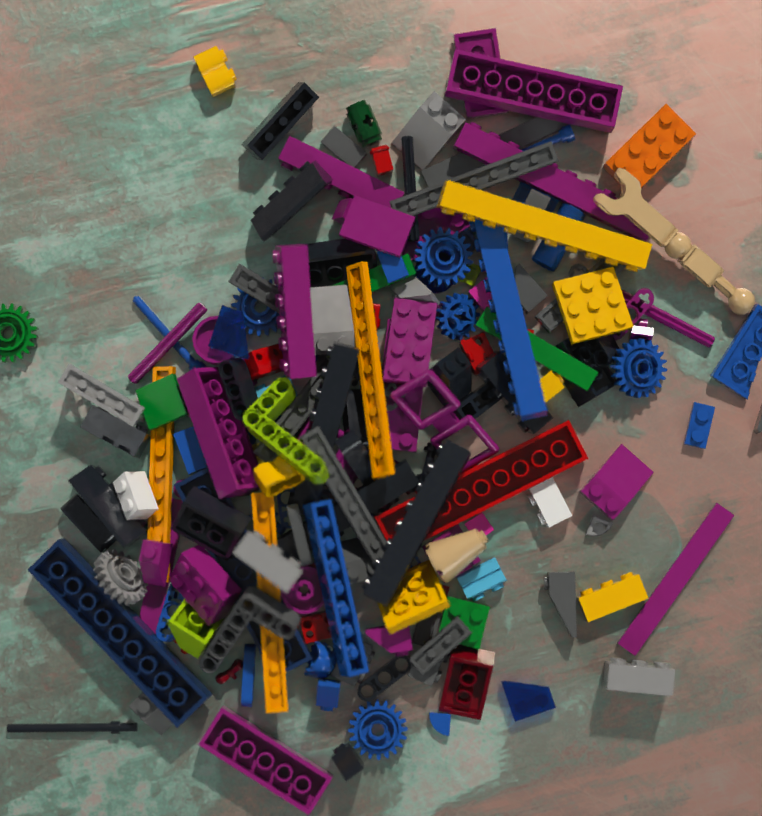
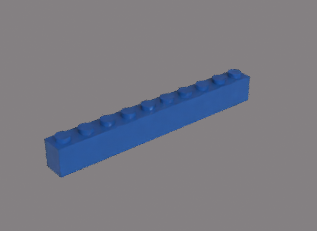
[469,219,547,421]

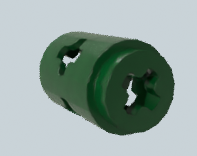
[346,100,382,148]

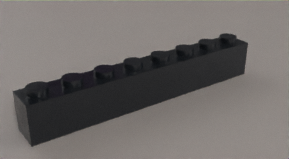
[287,341,359,515]
[362,439,471,608]
[277,459,419,562]

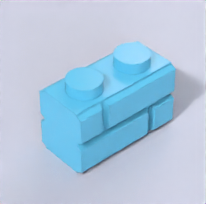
[456,557,507,602]

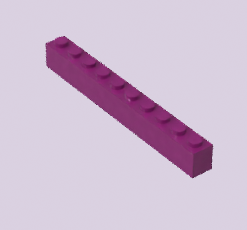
[453,122,648,242]

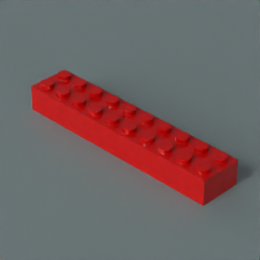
[375,420,588,541]

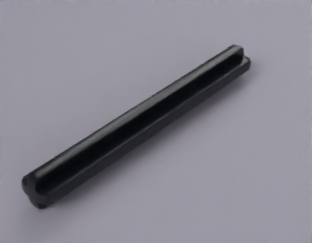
[401,136,419,242]

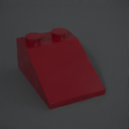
[439,645,495,720]

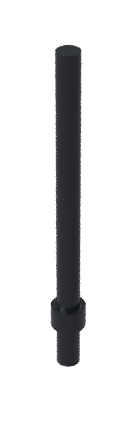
[7,721,138,734]

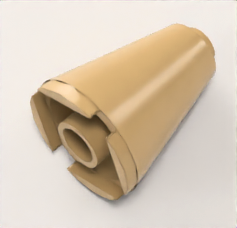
[425,529,489,583]

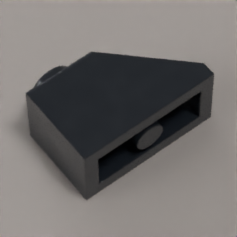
[331,743,364,781]

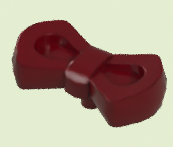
[215,658,243,685]

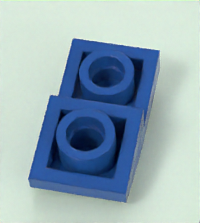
[376,250,409,283]

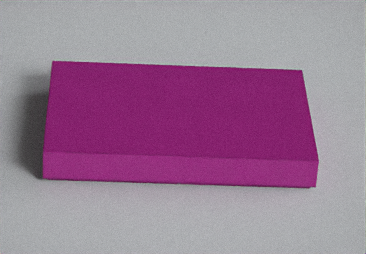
[339,195,415,258]

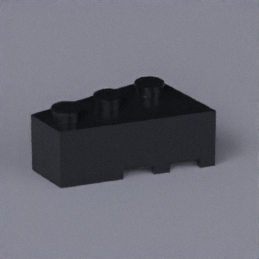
[80,405,151,459]

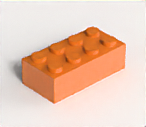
[603,104,696,189]

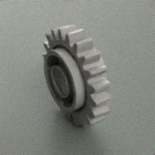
[93,549,148,606]

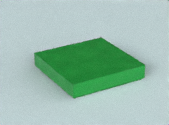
[135,374,189,430]

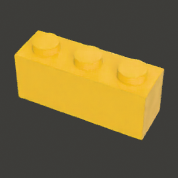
[576,571,648,622]

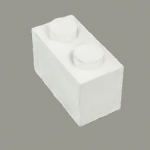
[113,471,159,520]
[527,477,572,528]

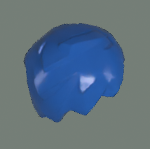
[304,641,337,679]

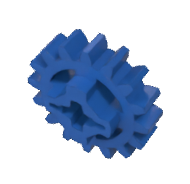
[435,293,480,340]

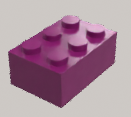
[168,545,241,626]

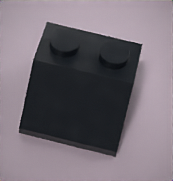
[427,347,472,406]

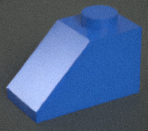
[316,678,341,711]

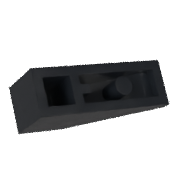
[453,382,501,420]

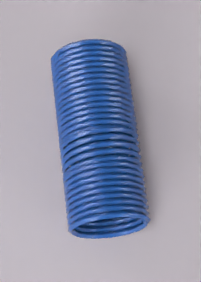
[532,203,586,272]

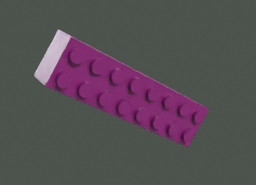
[444,49,623,133]

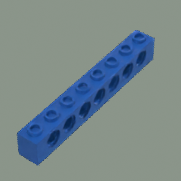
[303,499,369,677]

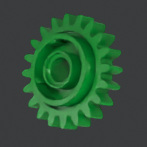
[0,303,39,363]

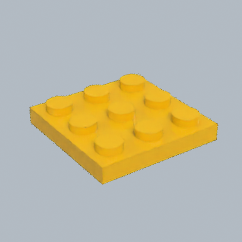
[552,267,634,345]
[377,559,450,634]

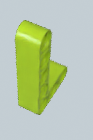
[243,377,329,484]

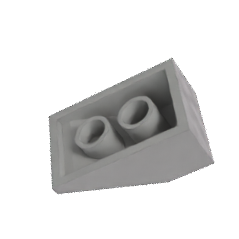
[391,91,466,170]
[310,285,355,355]

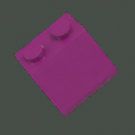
[365,625,413,656]

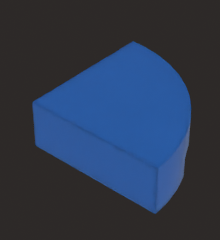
[429,712,451,736]

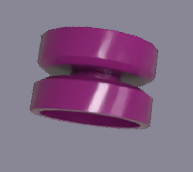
[192,316,242,366]
[281,565,324,614]

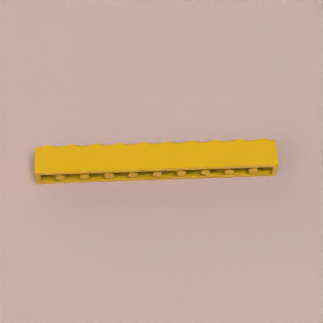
[437,180,652,272]

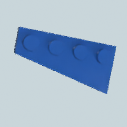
[710,304,762,399]

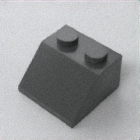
[341,538,375,584]

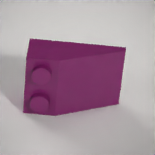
[579,444,654,520]

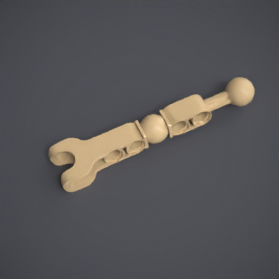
[593,168,755,315]

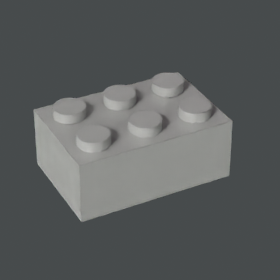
[233,530,303,593]
[602,657,675,696]

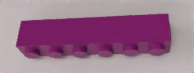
[278,136,405,208]

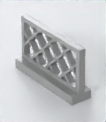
[58,364,145,427]

